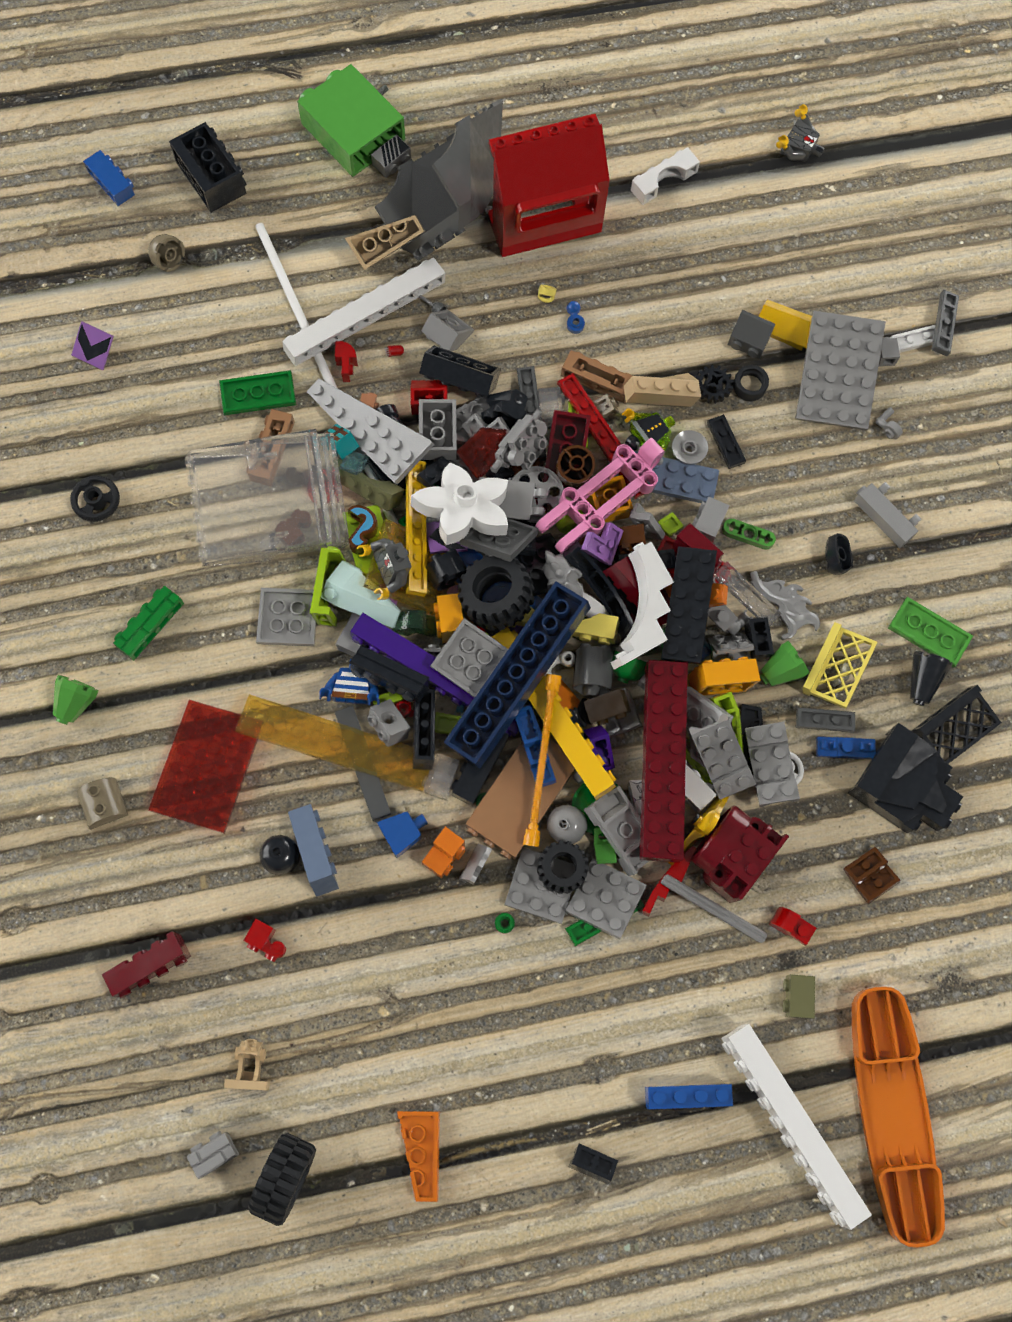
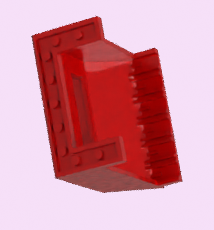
[487,113,610,257]

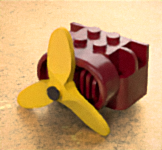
[668,796,789,903]

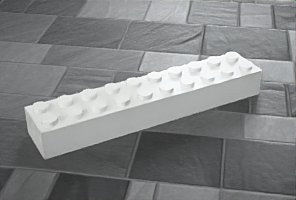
[721,1024,872,1230]

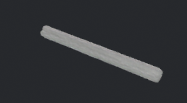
[661,875,767,943]

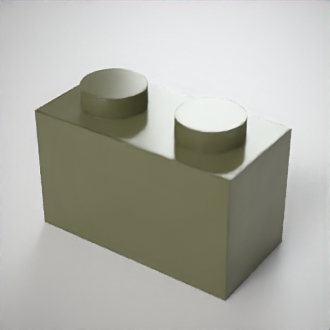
[783,974,815,1019]

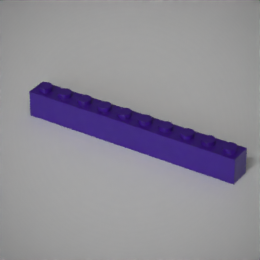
[350,613,518,737]

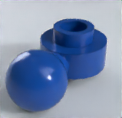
[566,301,585,334]

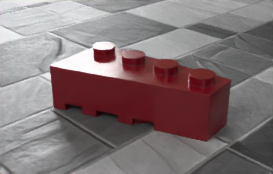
[603,556,670,626]
[102,931,191,999]

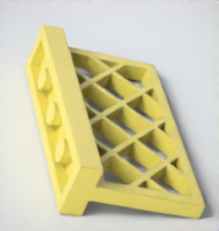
[803,622,877,709]

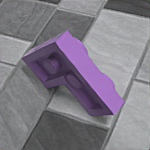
[581,522,623,565]

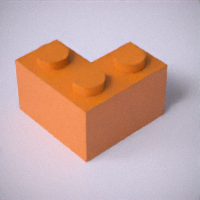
[422,826,466,878]

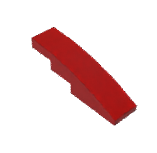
[641,846,696,917]

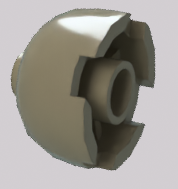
[148,234,185,272]

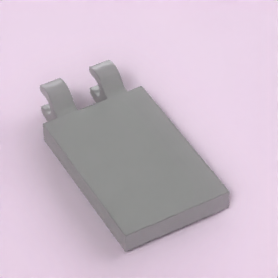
[479,477,548,522]

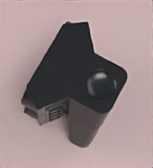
[481,389,528,430]

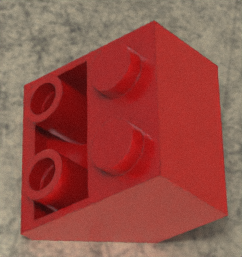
[410,380,448,415]

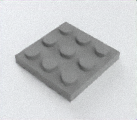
[256,588,316,647]
[430,618,508,698]
[504,848,575,924]
[566,859,647,940]

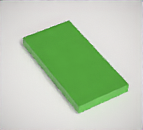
[888,597,973,668]

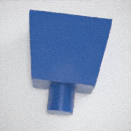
[377,811,428,858]

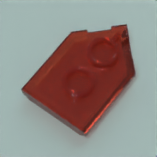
[457,427,507,480]

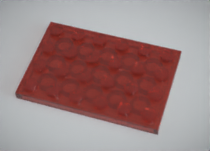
[148,700,264,834]

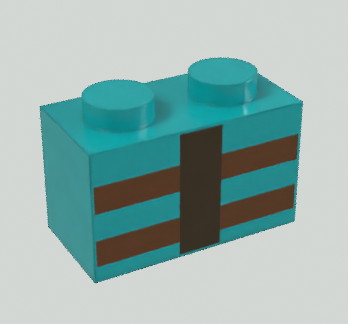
[319,424,360,459]

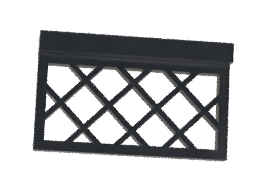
[912,684,1002,764]

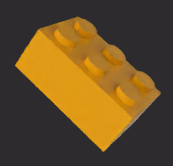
[688,657,761,696]

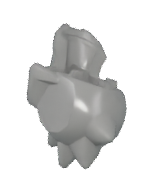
[542,551,584,597]

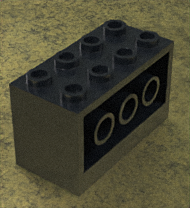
[169,122,247,213]

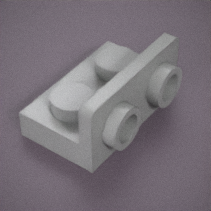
[629,503,665,540]

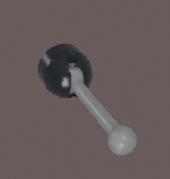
[625,434,663,465]

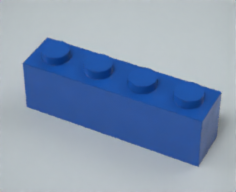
[645,1084,733,1109]

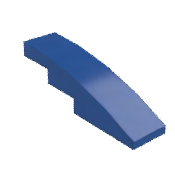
[515,705,556,787]

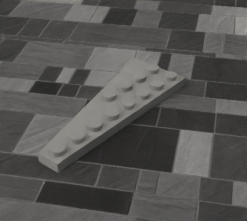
[307,378,435,485]

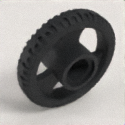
[70,475,120,522]

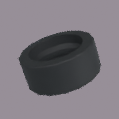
[733,365,769,402]

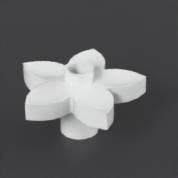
[411,463,508,545]

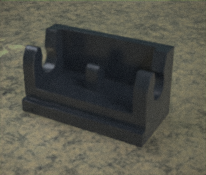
[568,1143,618,1184]

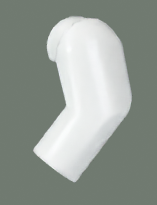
[830,662,850,687]

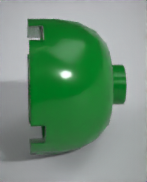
[612,650,647,684]

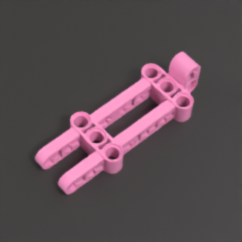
[535,438,665,554]

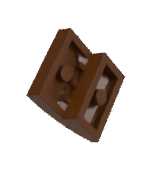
[843,847,901,905]

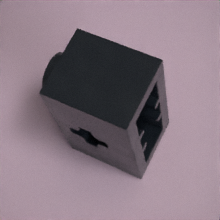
[744,617,774,662]

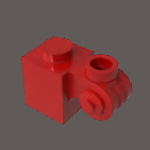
[243,919,286,962]

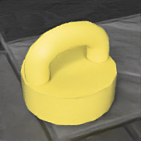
[538,284,557,303]

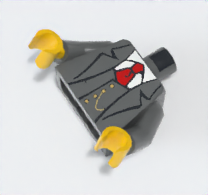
[776,104,825,162]
[357,538,411,600]

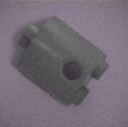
[573,643,614,699]

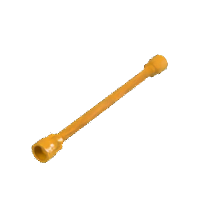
[523,674,562,847]

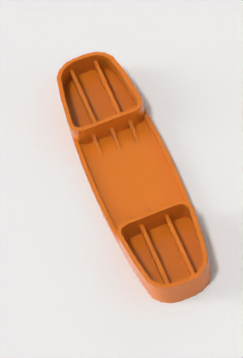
[852,987,945,1248]

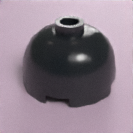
[259,835,300,876]

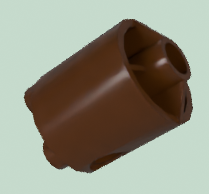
[555,445,595,488]

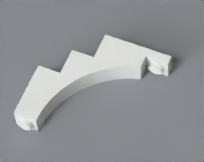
[610,542,674,669]

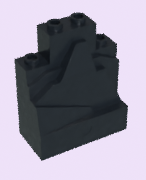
[848,723,964,834]

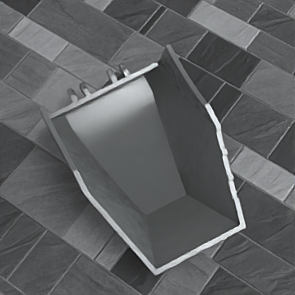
[375,99,503,260]

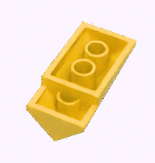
[759,299,812,351]

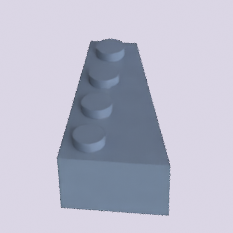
[288,804,339,897]

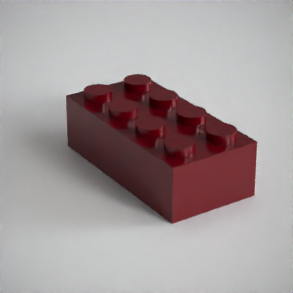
[542,410,591,490]

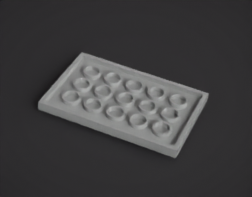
[795,311,886,430]

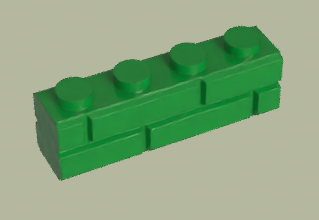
[113,586,184,661]

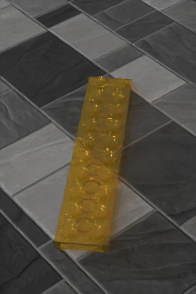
[235,694,430,792]

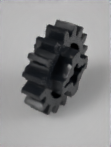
[695,365,734,404]

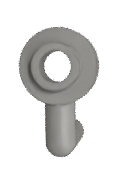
[876,407,903,440]

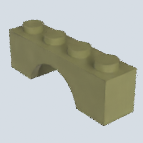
[329,456,404,511]

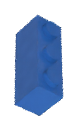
[83,150,135,206]

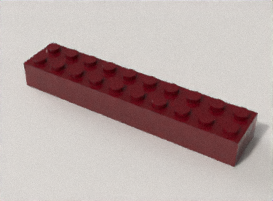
[640,660,688,863]

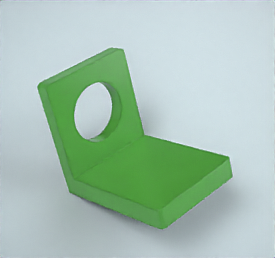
[594,827,617,864]

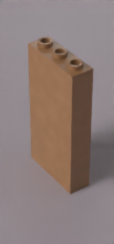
[465,735,575,860]

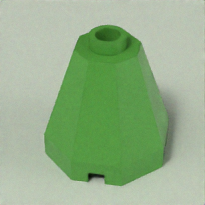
[760,641,810,687]
[53,675,99,725]

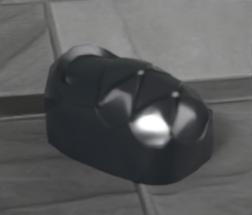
[825,533,853,575]

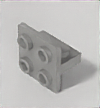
[708,632,754,662]

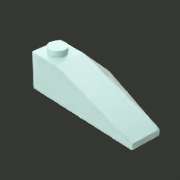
[321,560,401,628]

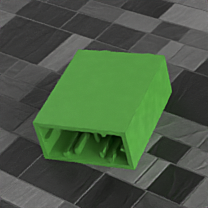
[297,64,405,177]

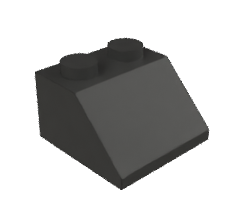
[728,310,775,359]

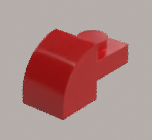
[335,341,358,382]
[769,907,817,946]

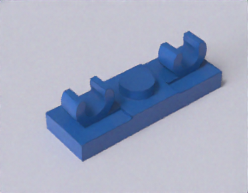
[816,737,876,759]

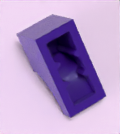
[583,726,615,771]

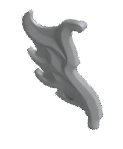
[750,571,820,640]

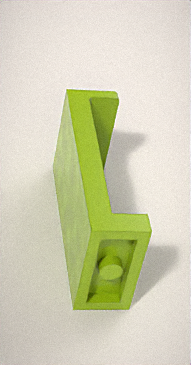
[310,546,346,627]

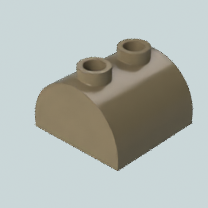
[77,777,128,830]

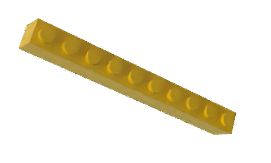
[492,626,616,801]

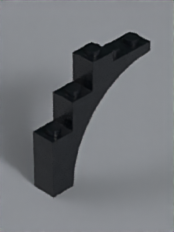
[563,542,637,642]

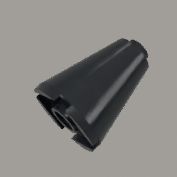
[910,651,952,706]

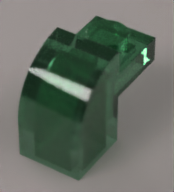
[392,610,437,637]

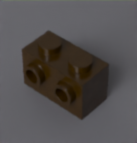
[584,689,631,726]

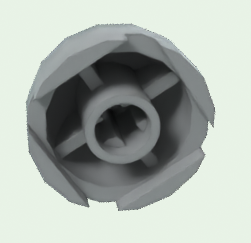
[547,805,587,844]

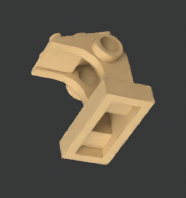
[224,1039,270,1090]

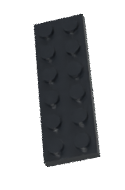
[661,546,717,665]

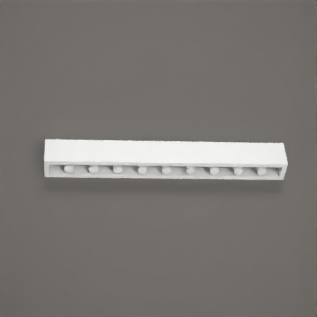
[282,257,445,367]

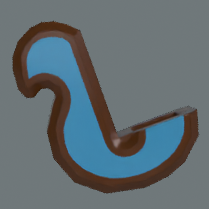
[347,505,378,554]

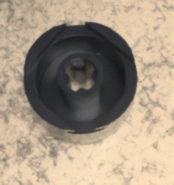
[426,548,467,591]

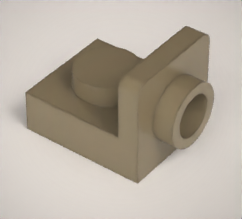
[593,394,620,418]

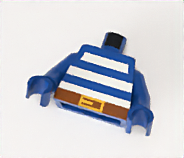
[319,659,380,705]

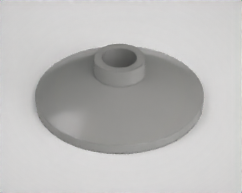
[672,430,708,465]

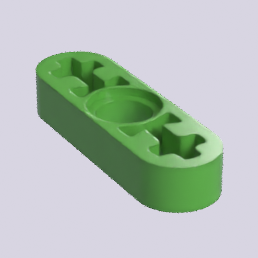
[722,519,776,550]

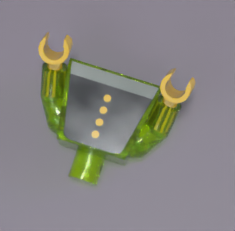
[621,408,675,451]

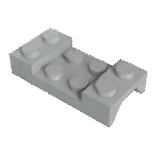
[688,713,756,799]
[745,722,800,807]
[584,786,649,876]

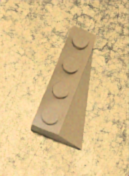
[345,215,426,270]
[624,373,701,407]

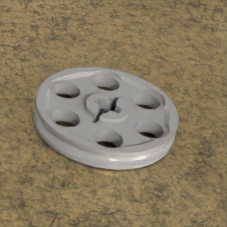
[512,466,564,523]

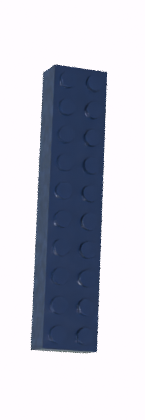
[444,581,591,768]

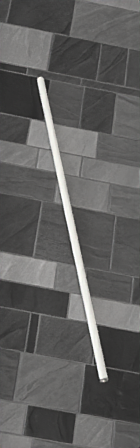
[255,223,406,548]

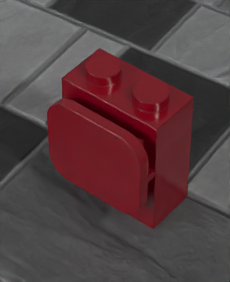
[672,523,724,574]

